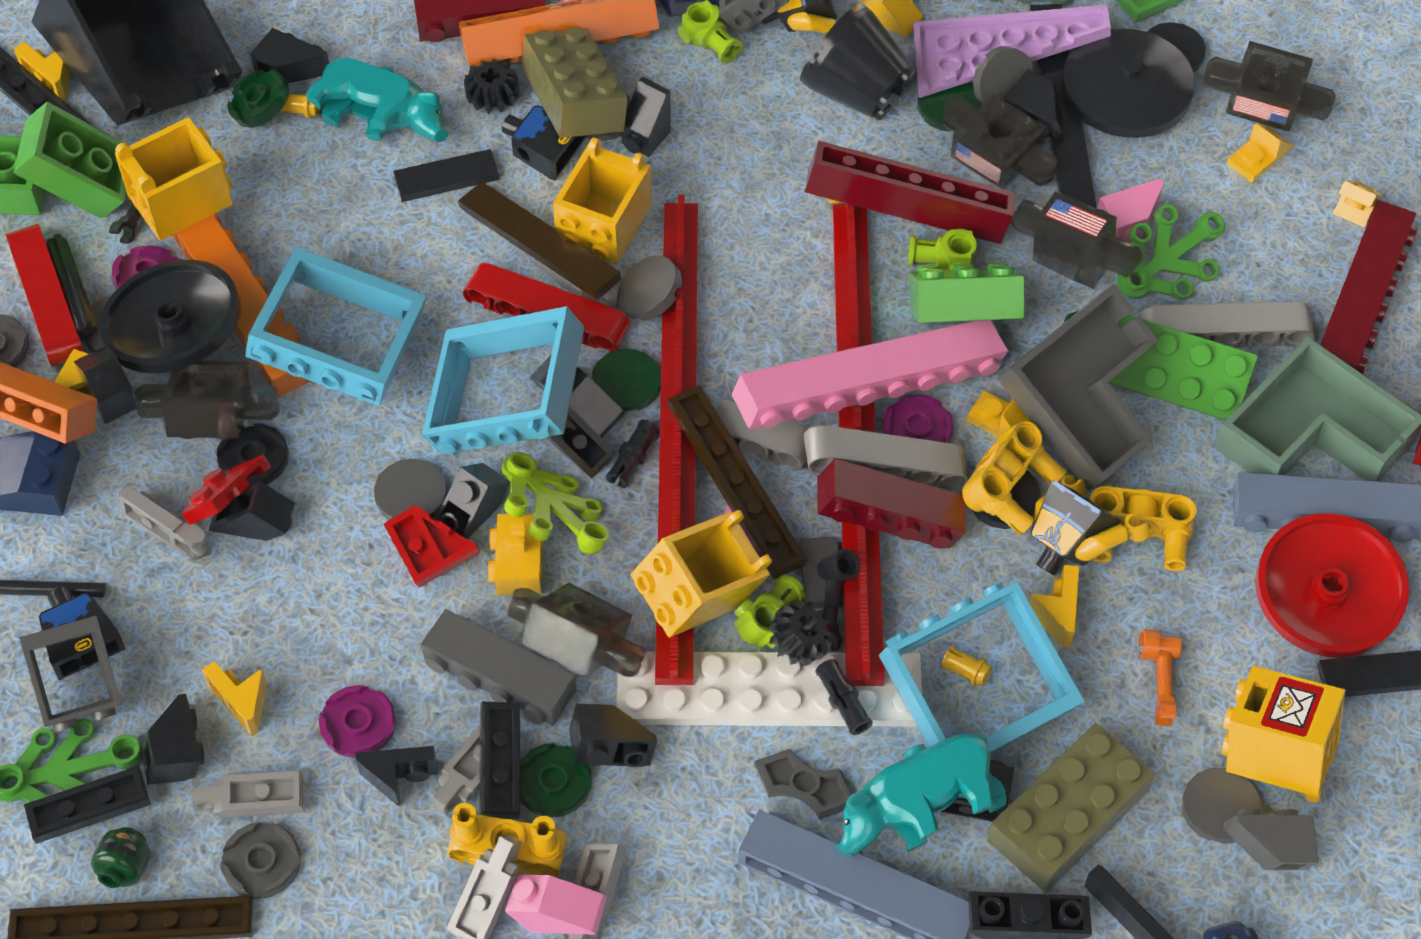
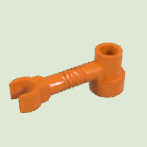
[1139,629,1181,726]

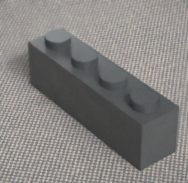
[421,609,577,726]

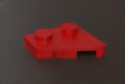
[182,454,271,525]
[383,505,481,588]

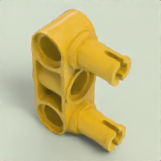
[962,420,1066,535]
[1089,486,1197,572]
[447,803,568,877]

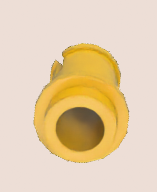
[280,93,322,119]
[941,646,993,687]

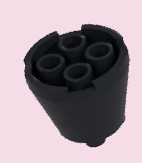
[800,3,916,121]

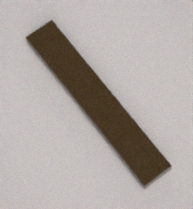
[458,181,622,300]
[668,385,807,580]
[7,896,253,939]

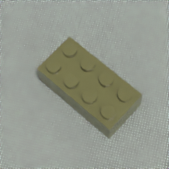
[522,28,627,138]
[987,723,1155,893]

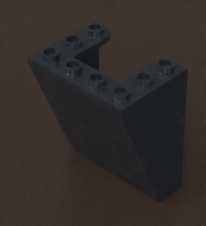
[31,0,243,126]

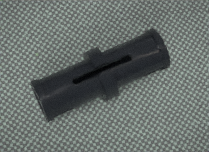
[606,419,659,489]
[815,659,873,735]

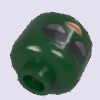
[91,827,151,888]

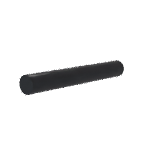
[0,580,106,598]

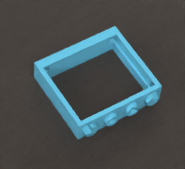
[245,247,427,406]
[422,306,584,454]
[879,581,1085,753]

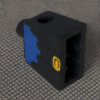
[502,105,586,181]
[39,587,126,680]

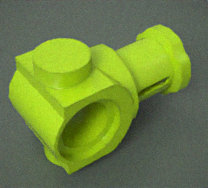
[677,0,743,64]
[907,229,977,270]
[733,574,806,649]

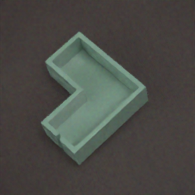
[1214,337,1421,482]

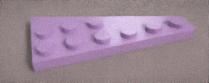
[913,5,1111,98]

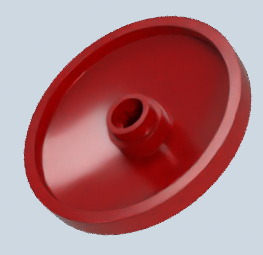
[1255,513,1409,658]

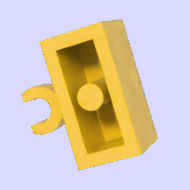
[488,514,543,595]

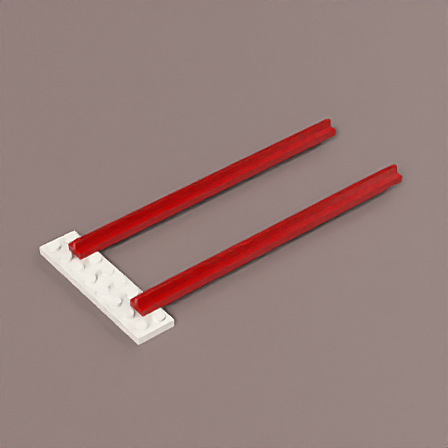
[616,195,922,727]

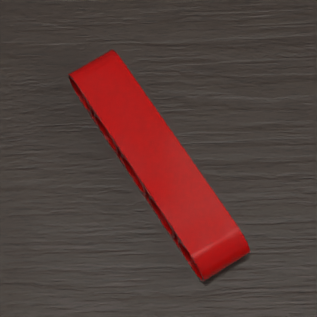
[5,223,84,367]
[462,263,631,353]

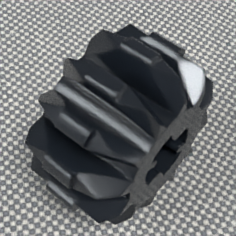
[464,58,520,115]
[768,599,835,666]

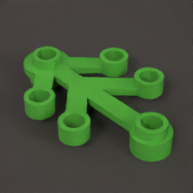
[1116,204,1225,300]
[0,718,142,803]

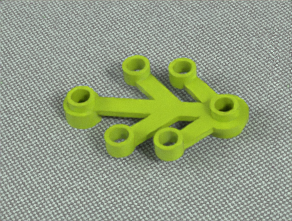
[501,452,610,555]

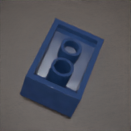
[0,431,80,516]

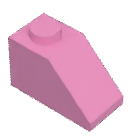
[1096,178,1164,246]
[505,875,607,935]

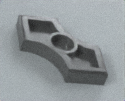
[754,749,852,819]

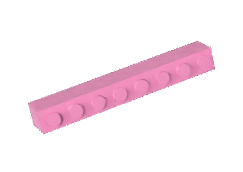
[732,320,1008,430]

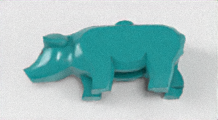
[306,58,449,142]
[834,733,1006,857]

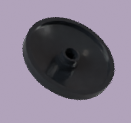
[1062,29,1195,138]
[99,260,241,373]

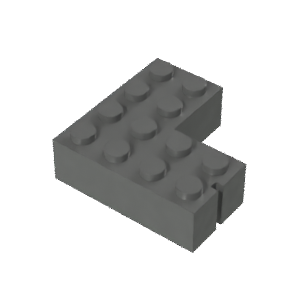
[996,284,1159,490]

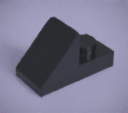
[356,746,438,807]

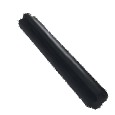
[46,234,97,336]

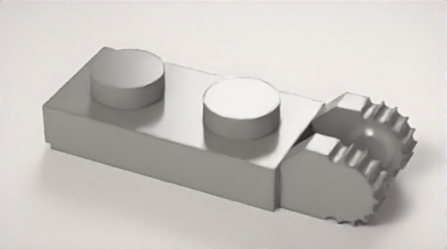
[119,485,209,560]

